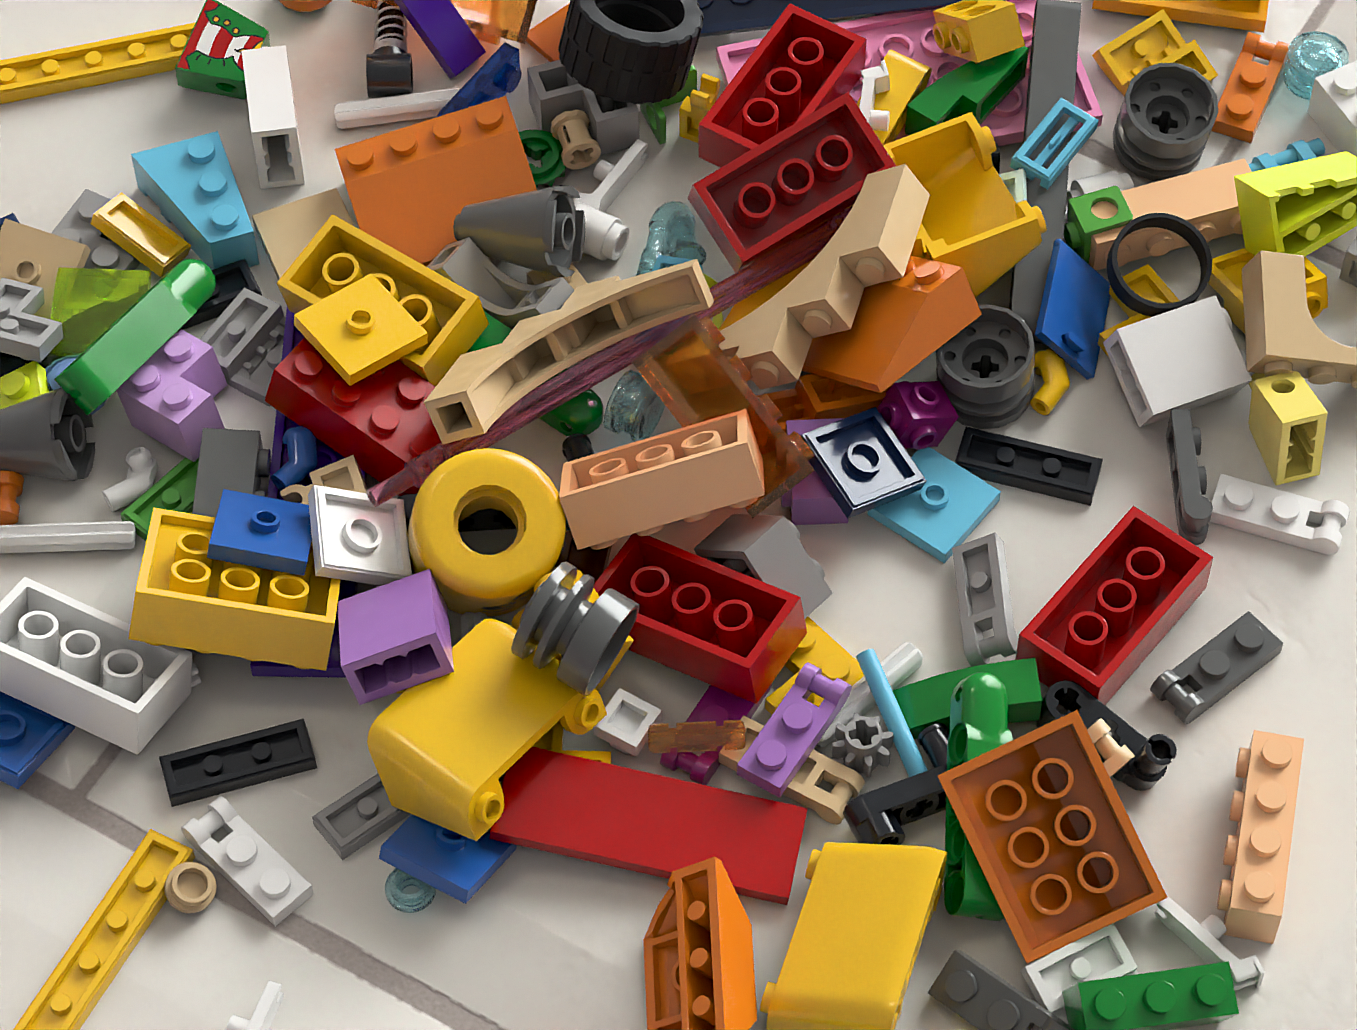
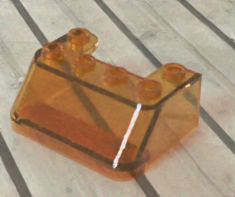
[631,314,815,518]

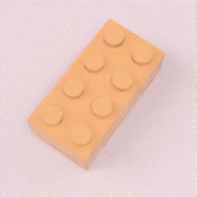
[559,409,765,550]

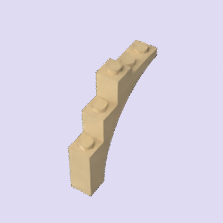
[666,164,930,393]
[424,259,714,444]

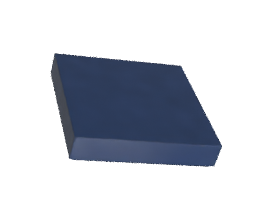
[796,407,927,519]

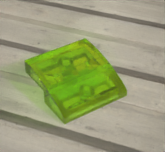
[49,267,151,356]

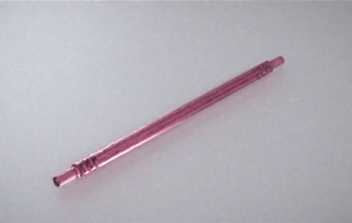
[366,205,853,507]

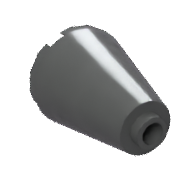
[453,185,585,277]
[0,388,95,481]

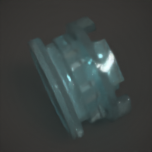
[1283,31,1349,100]
[603,369,668,442]

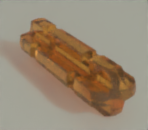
[648,720,746,753]

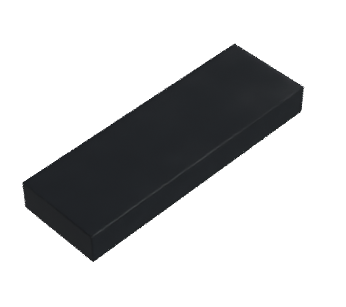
[955,426,1103,506]
[159,718,317,807]

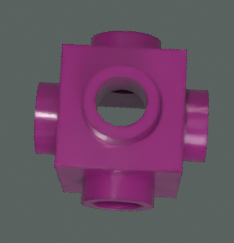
[877,381,959,450]

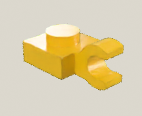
[679,73,720,143]

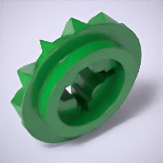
[519,129,566,188]

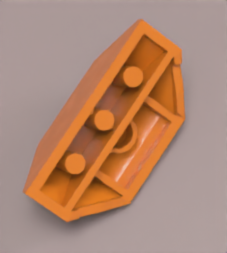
[643,857,757,1030]

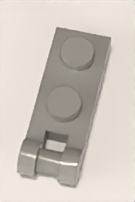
[952,532,1018,667]

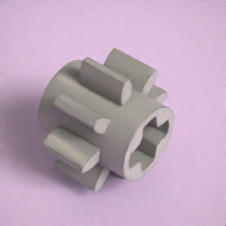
[832,713,894,778]

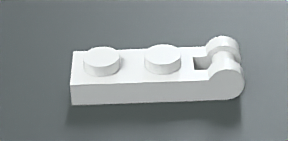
[1209,474,1350,555]
[181,796,313,926]

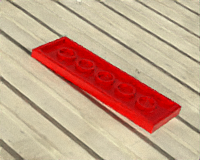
[490,747,808,905]

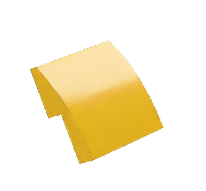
[1092,9,1218,97]

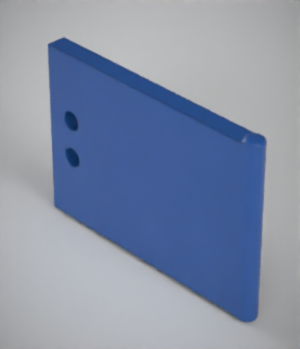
[1035,239,1111,380]

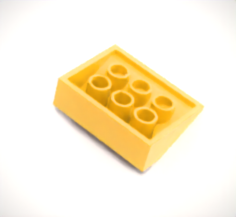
[128,507,341,671]

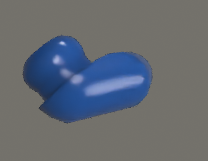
[271,426,318,491]

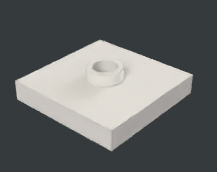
[308,485,412,586]

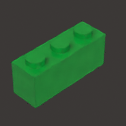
[1062,961,1239,1030]

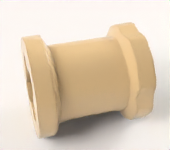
[551,109,601,169]

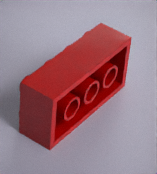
[698,3,867,168]
[687,92,896,275]
[264,337,474,496]
[1015,506,1213,705]
[593,533,807,704]

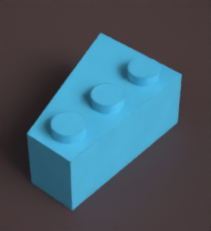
[131,131,259,270]

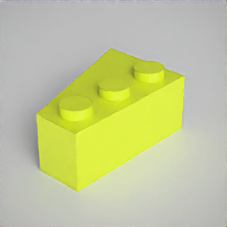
[1234,151,1357,257]

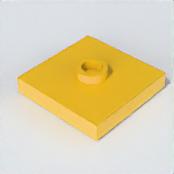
[294,273,428,386]

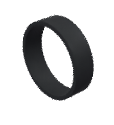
[1106,213,1212,317]

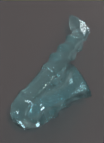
[636,201,707,276]

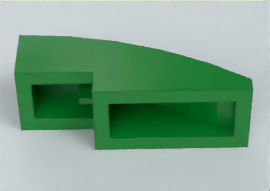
[905,46,1029,135]
[893,658,1042,739]

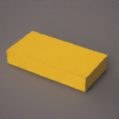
[90,192,191,277]

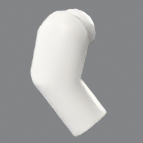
[102,447,158,512]

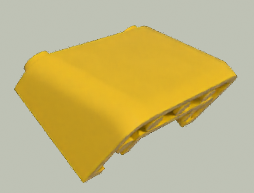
[883,112,1047,298]
[367,618,607,841]
[760,842,947,1030]

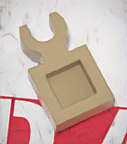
[280,455,369,505]

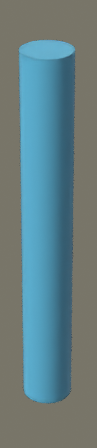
[856,649,928,777]

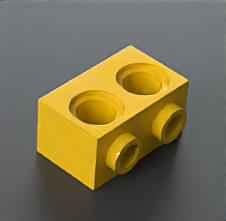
[933,0,1025,63]

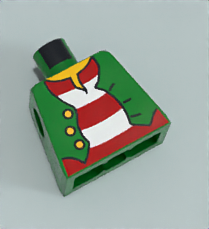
[175,0,270,99]

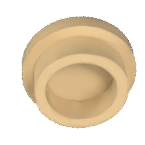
[164,862,216,913]

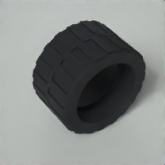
[558,0,704,104]

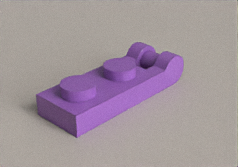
[737,662,852,798]

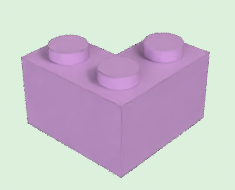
[116,329,228,462]

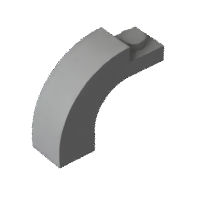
[427,237,575,330]

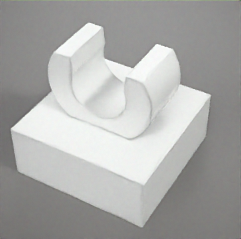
[593,688,662,757]

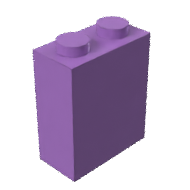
[338,569,454,705]

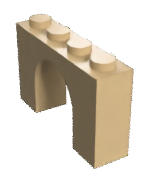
[1242,250,1357,389]

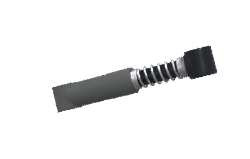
[366,0,413,98]

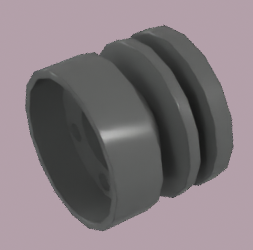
[1112,63,1218,181]
[936,304,1035,429]
[511,562,640,696]

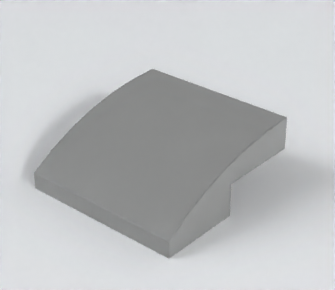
[200,288,286,407]

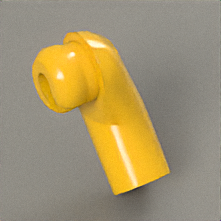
[1030,349,1070,415]

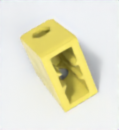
[1248,371,1327,486]

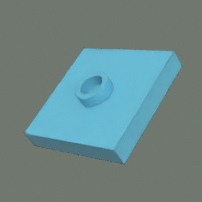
[867,447,1001,564]

